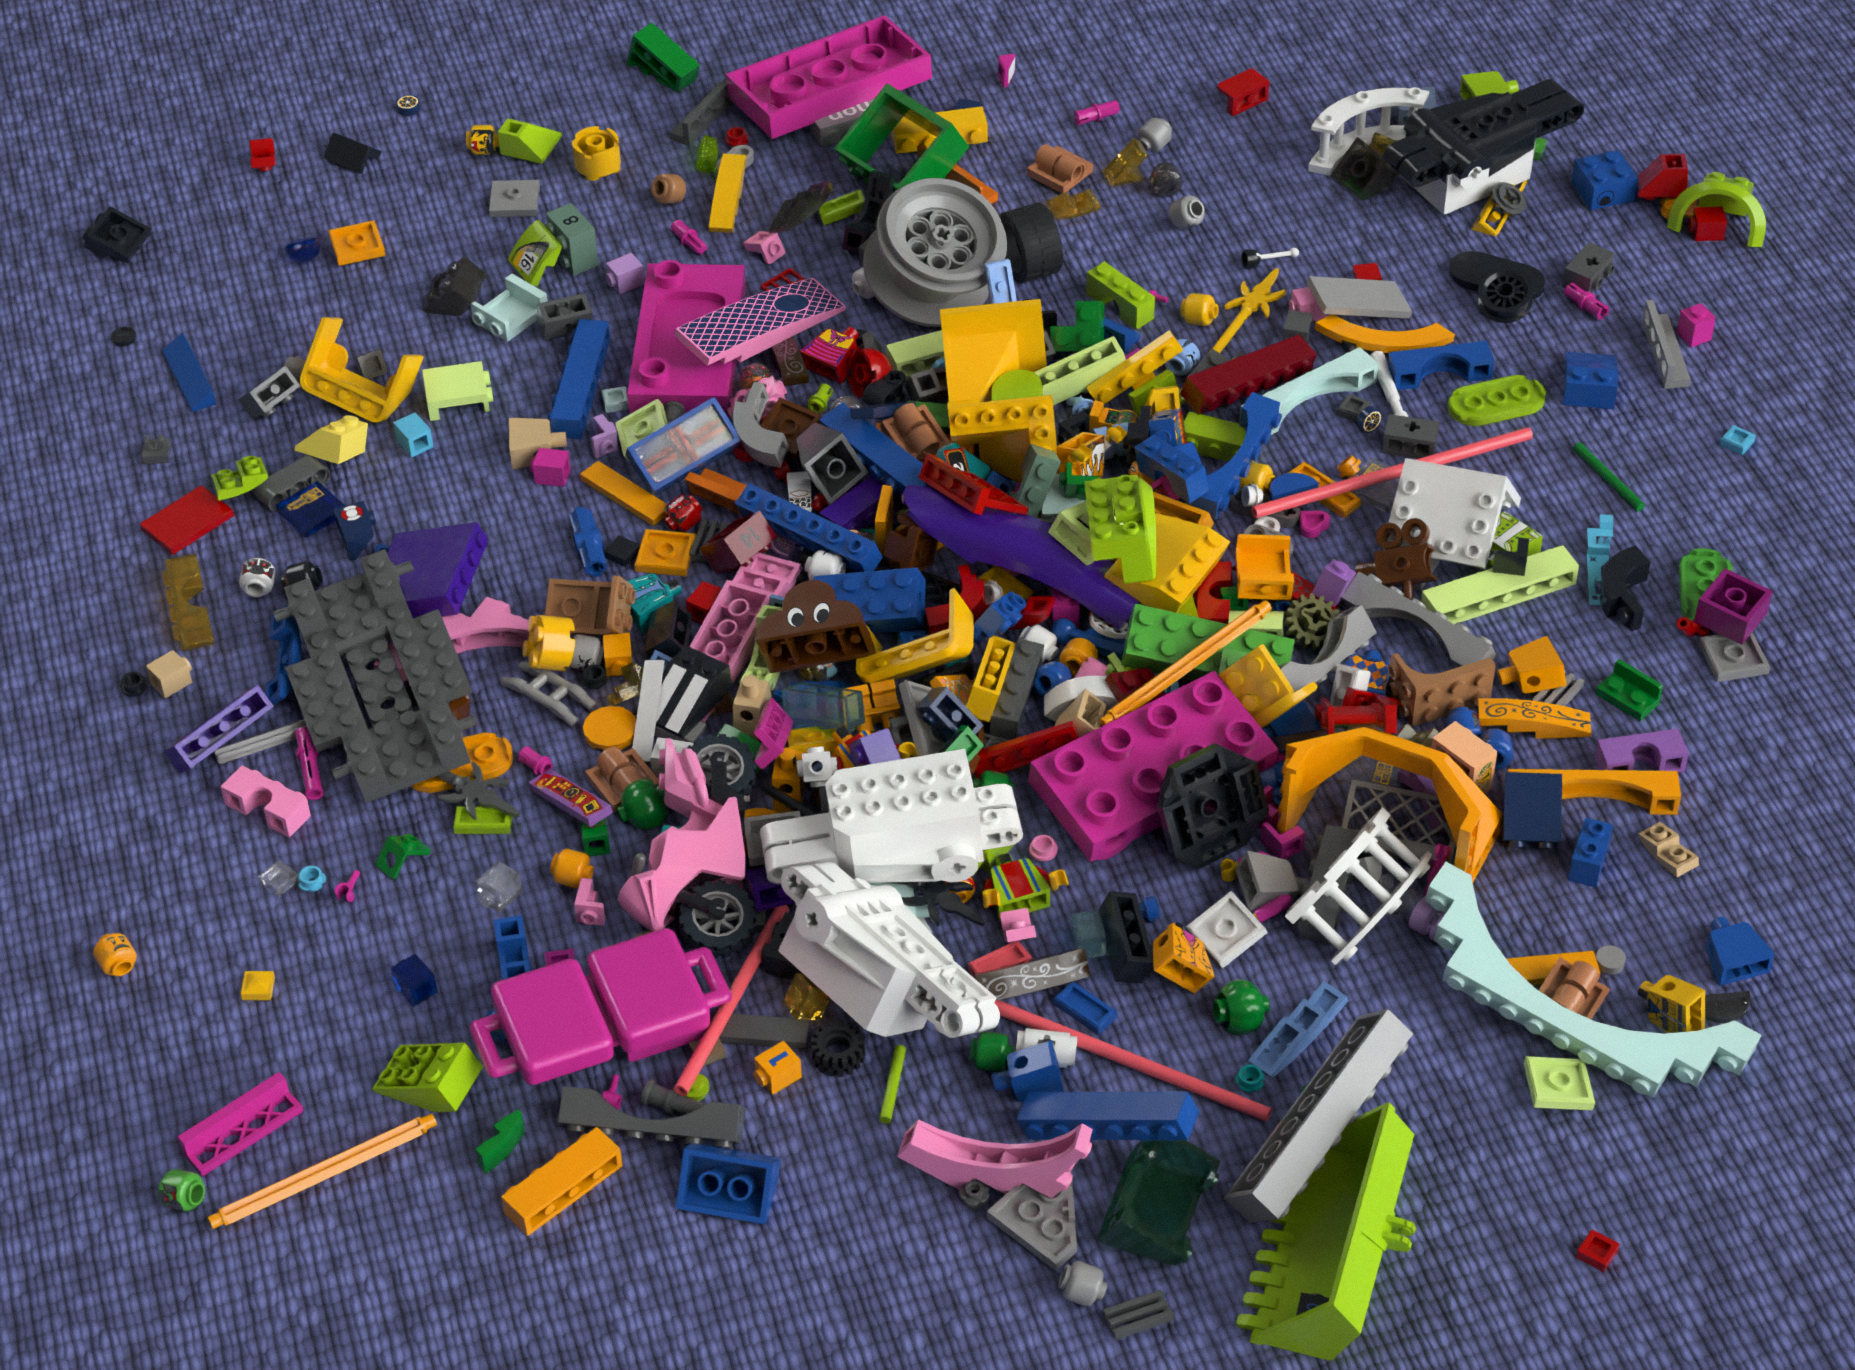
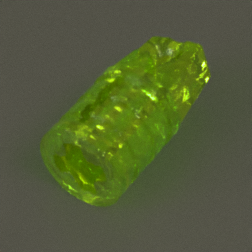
[696,135,718,173]

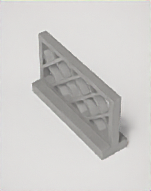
[1341,779,1455,866]

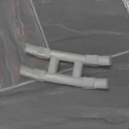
[501,661,597,727]

